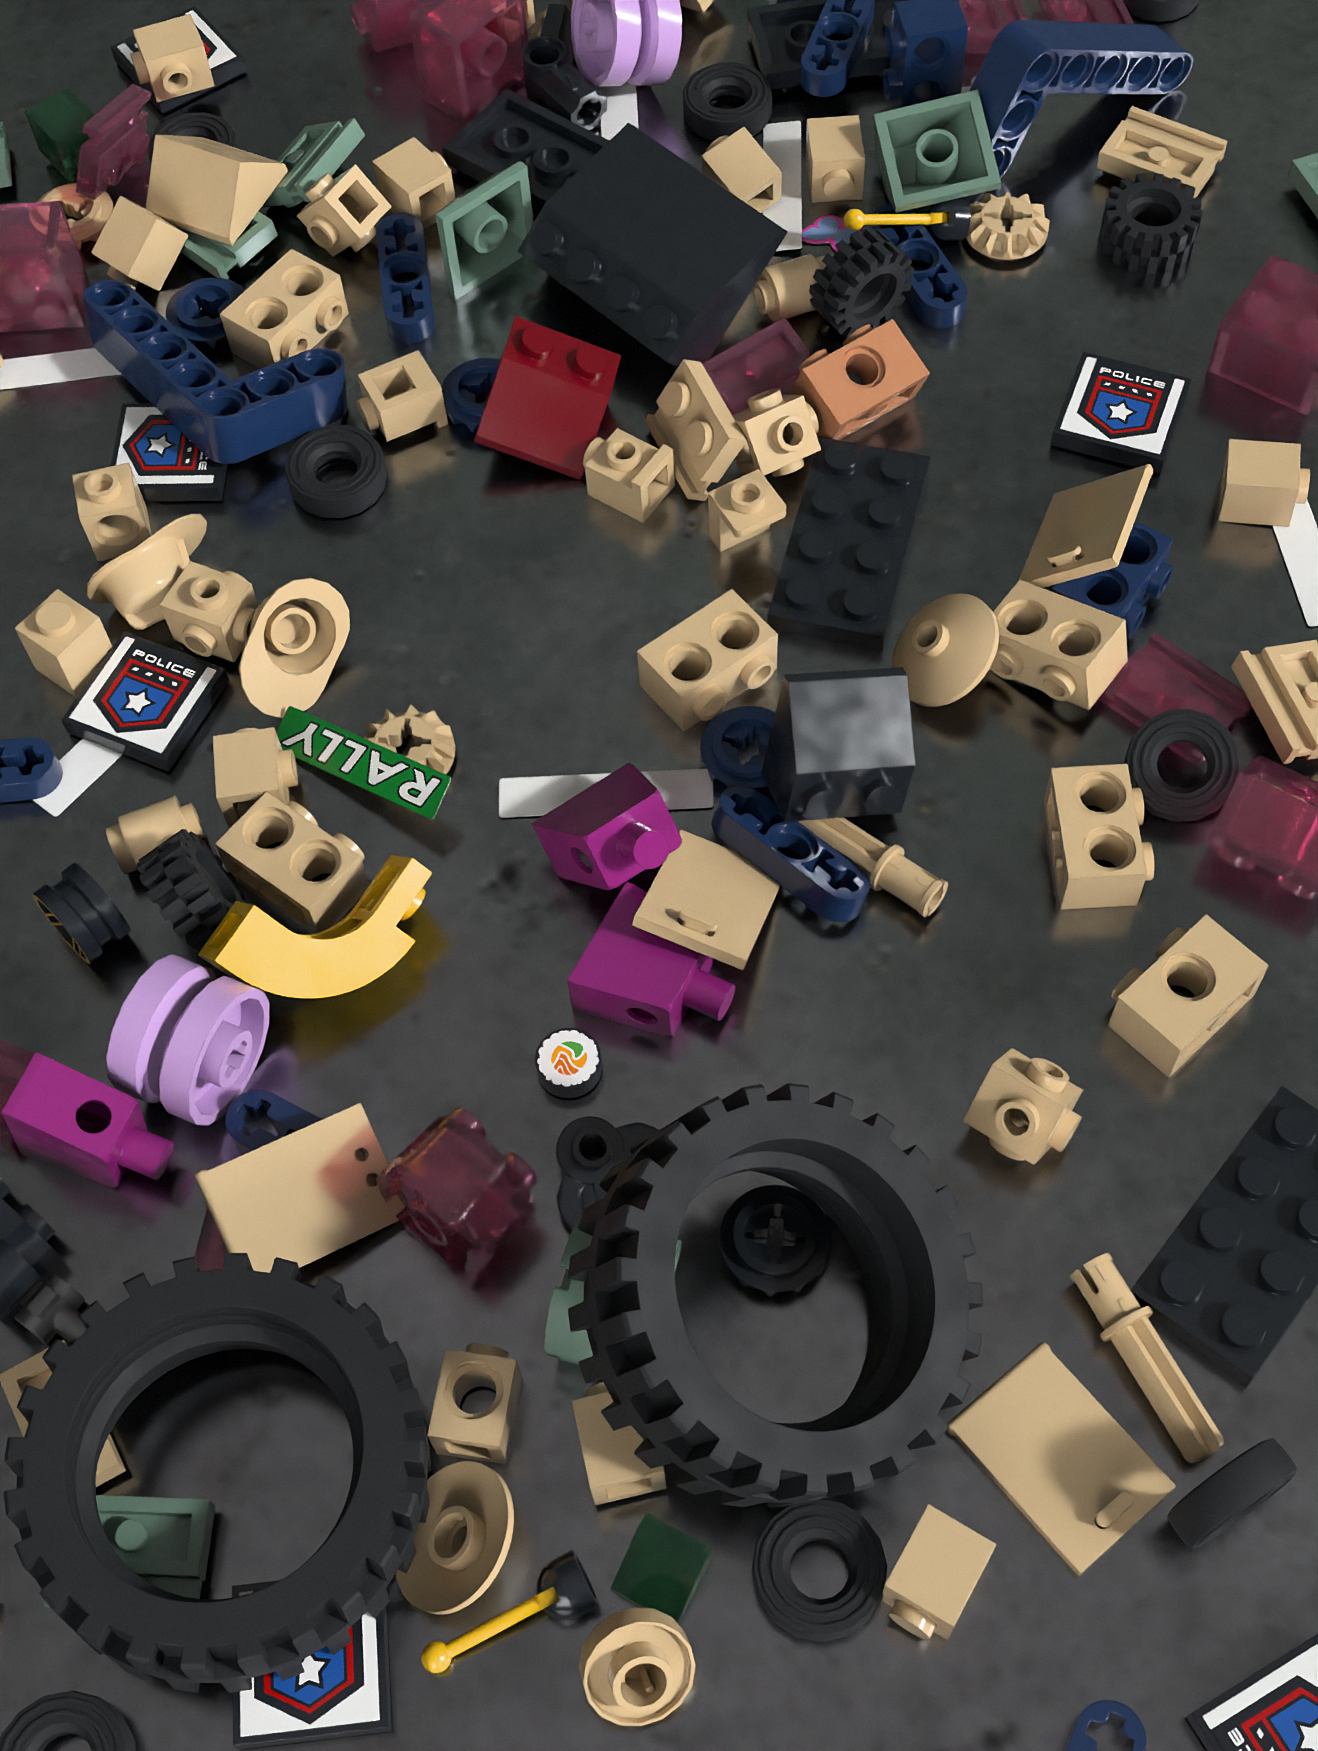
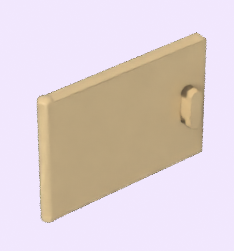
[1018,464,1153,588]
[632,830,781,970]
[194,1103,411,1273]
[947,1342,1176,1576]

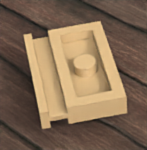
[1097,106,1227,198]
[644,359,747,501]
[1231,640,1318,764]

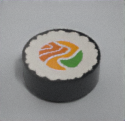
[535,1028,602,1098]

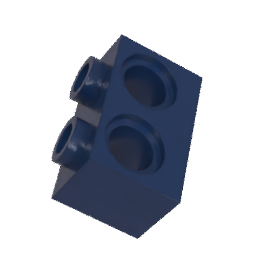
[882,0,968,109]
[1052,521,1174,639]

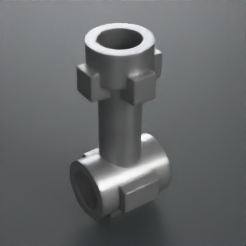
[14,1273,87,1345]

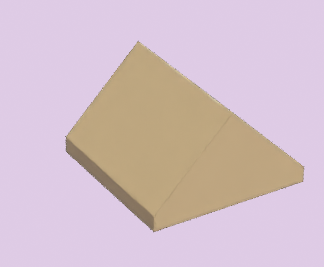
[146,135,288,246]

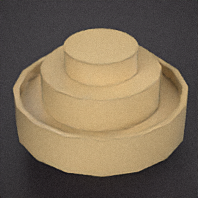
[578,1608,696,1726]

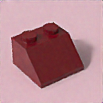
[474,316,621,480]

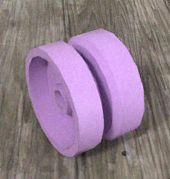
[571,0,682,86]
[106,954,270,1126]

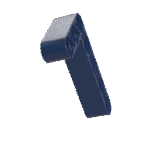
[970,20,1193,178]
[83,280,348,464]

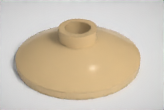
[892,593,999,707]
[395,1461,514,1615]

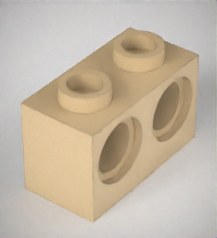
[220,249,349,369]
[990,580,1128,710]
[637,589,778,732]
[1043,764,1154,910]
[215,791,370,934]

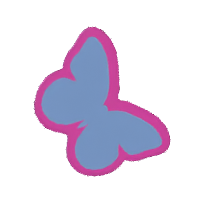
[802,215,864,253]

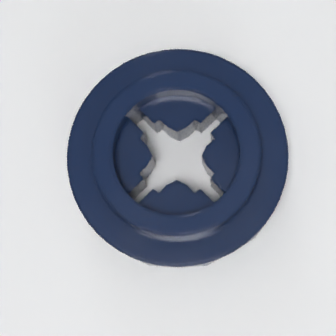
[166,278,245,349]
[441,358,499,433]
[700,706,775,792]

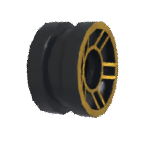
[32,863,131,964]

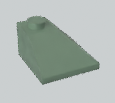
[874,89,1001,213]
[435,161,534,300]

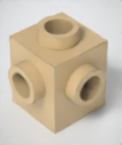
[297,164,392,257]
[732,388,821,477]
[159,561,259,663]
[963,1048,1083,1165]

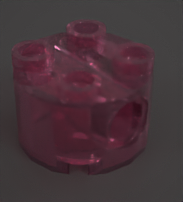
[376,1107,538,1277]

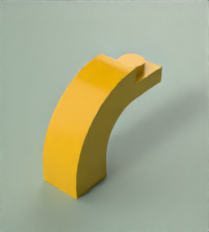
[198,855,432,998]

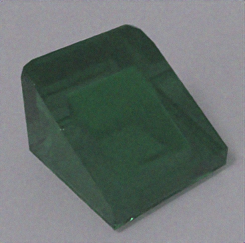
[611,1513,712,1624]

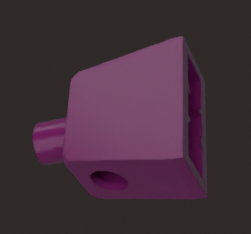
[531,763,682,890]
[567,881,735,1036]
[1,1052,174,1188]

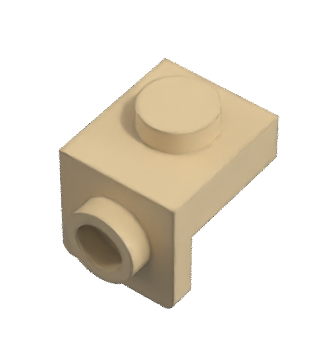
[708,469,786,552]

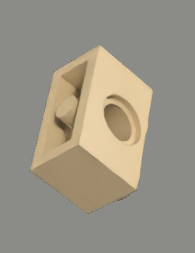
[1108,914,1269,1078]

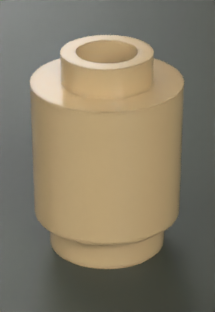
[753,254,826,322]
[106,795,206,875]

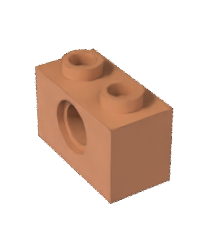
[790,319,930,440]

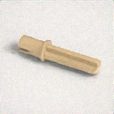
[798,817,948,917]
[1070,1253,1224,1463]

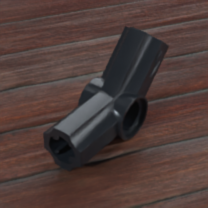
[522,4,607,130]

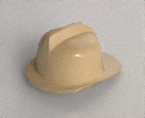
[86,514,207,630]
[239,578,350,718]

